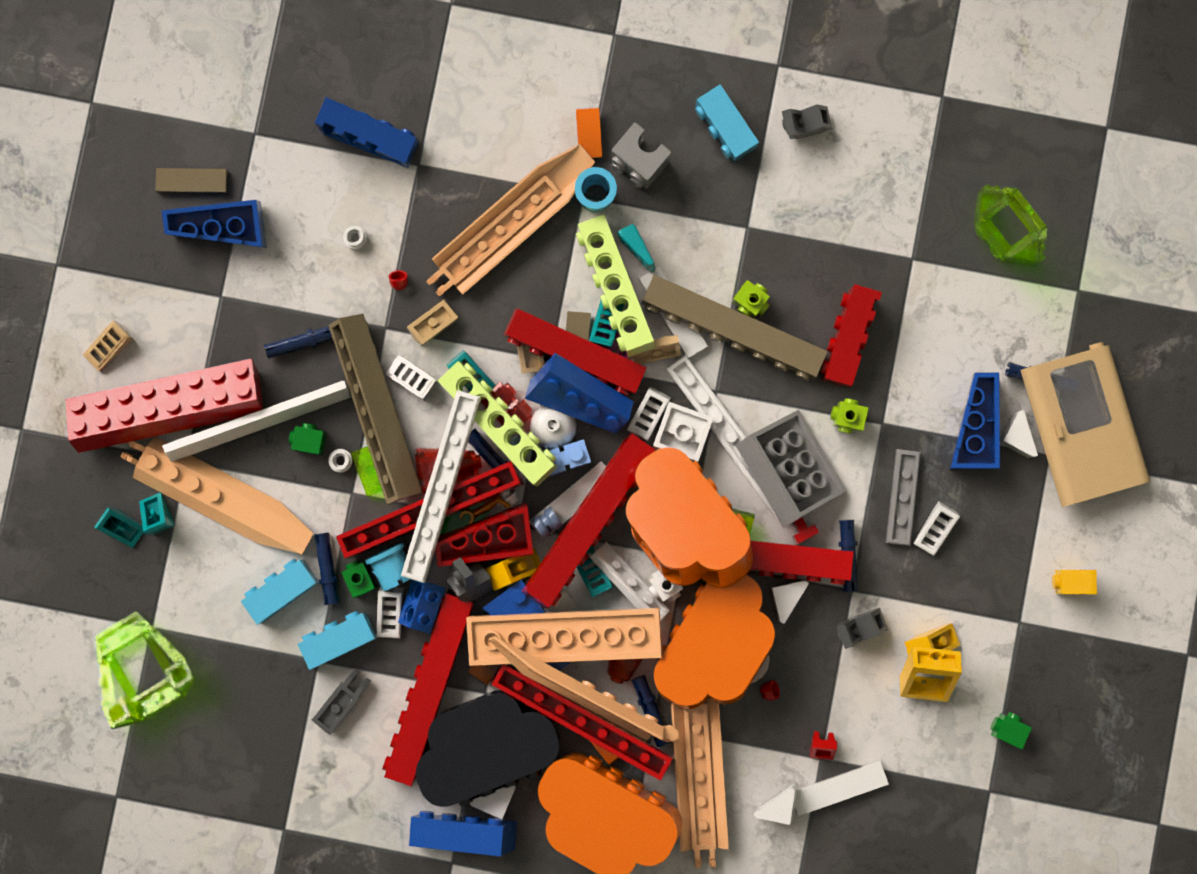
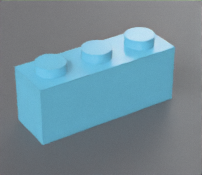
[695,84,759,162]
[241,559,319,625]
[297,610,377,670]

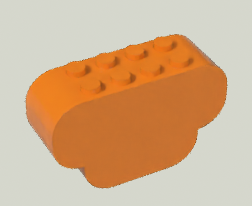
[626,448,753,587]
[654,575,775,710]
[538,752,682,874]

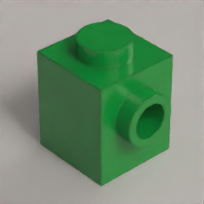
[289,423,327,456]
[341,560,378,598]
[990,712,1032,749]

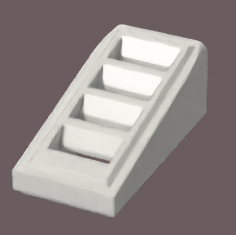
[386,355,438,401]
[627,387,671,441]
[914,501,960,556]
[377,587,404,638]

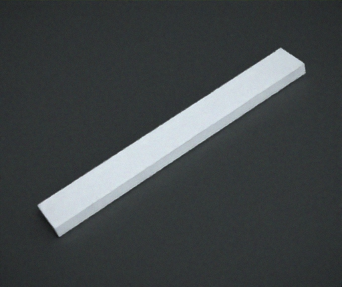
[666,355,779,521]
[163,381,351,462]
[401,390,481,583]

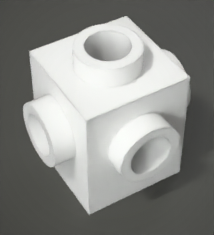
[649,570,683,603]

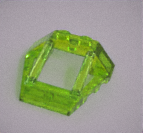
[974,184,1047,266]
[95,611,196,729]

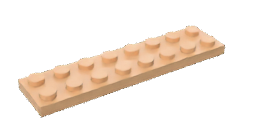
[466,608,662,666]

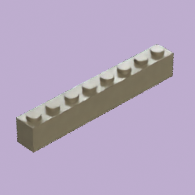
[641,275,828,381]
[328,314,422,504]

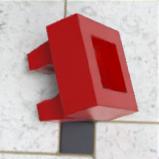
[792,517,819,545]
[810,731,837,760]

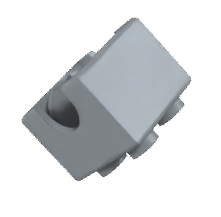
[611,123,671,189]

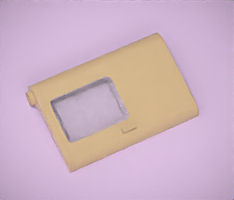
[1020,342,1150,507]

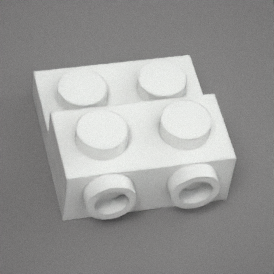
[652,402,714,463]

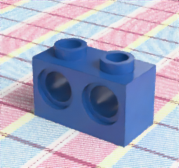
[398,579,445,634]

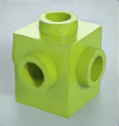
[732,280,770,318]
[830,398,869,434]

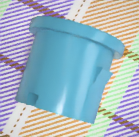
[574,167,617,212]
[365,542,410,591]

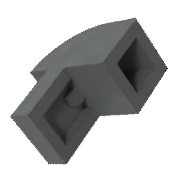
[782,104,833,139]
[446,557,492,602]
[836,608,888,649]

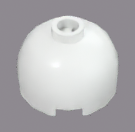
[530,406,577,450]

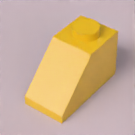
[485,548,541,591]
[1052,570,1097,594]
[904,623,960,659]

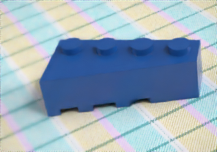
[315,97,419,168]
[161,200,267,248]
[524,353,634,433]
[949,372,1000,469]
[483,579,572,671]
[409,811,517,856]

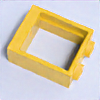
[900,646,962,702]

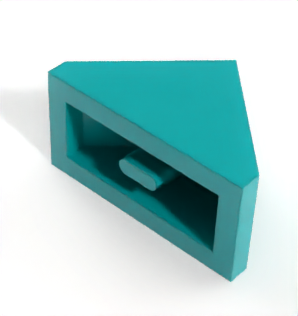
[139,492,175,535]
[94,507,144,548]

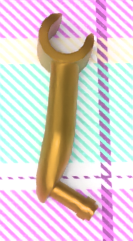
[460,496,511,525]

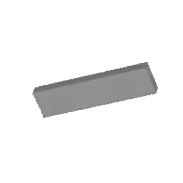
[886,449,921,546]

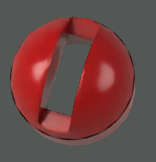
[389,270,408,291]
[760,680,780,701]

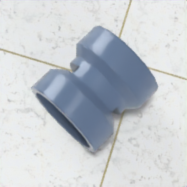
[531,507,563,539]

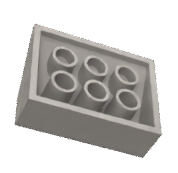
[735,410,847,527]

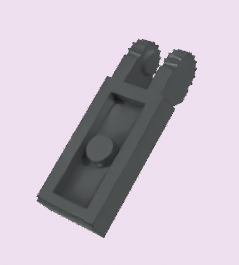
[312,668,371,735]

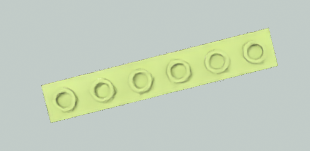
[576,214,655,358]
[437,361,558,487]

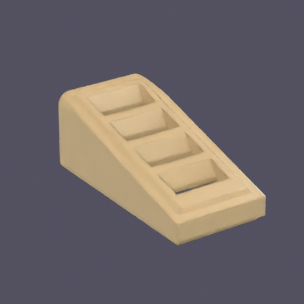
[83,321,133,372]

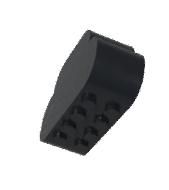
[416,690,560,807]

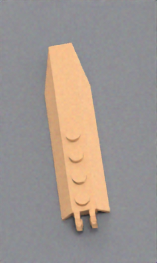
[426,144,595,296]
[120,436,314,555]
[489,636,679,742]
[671,699,729,869]

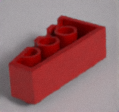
[820,284,882,388]
[435,502,533,567]

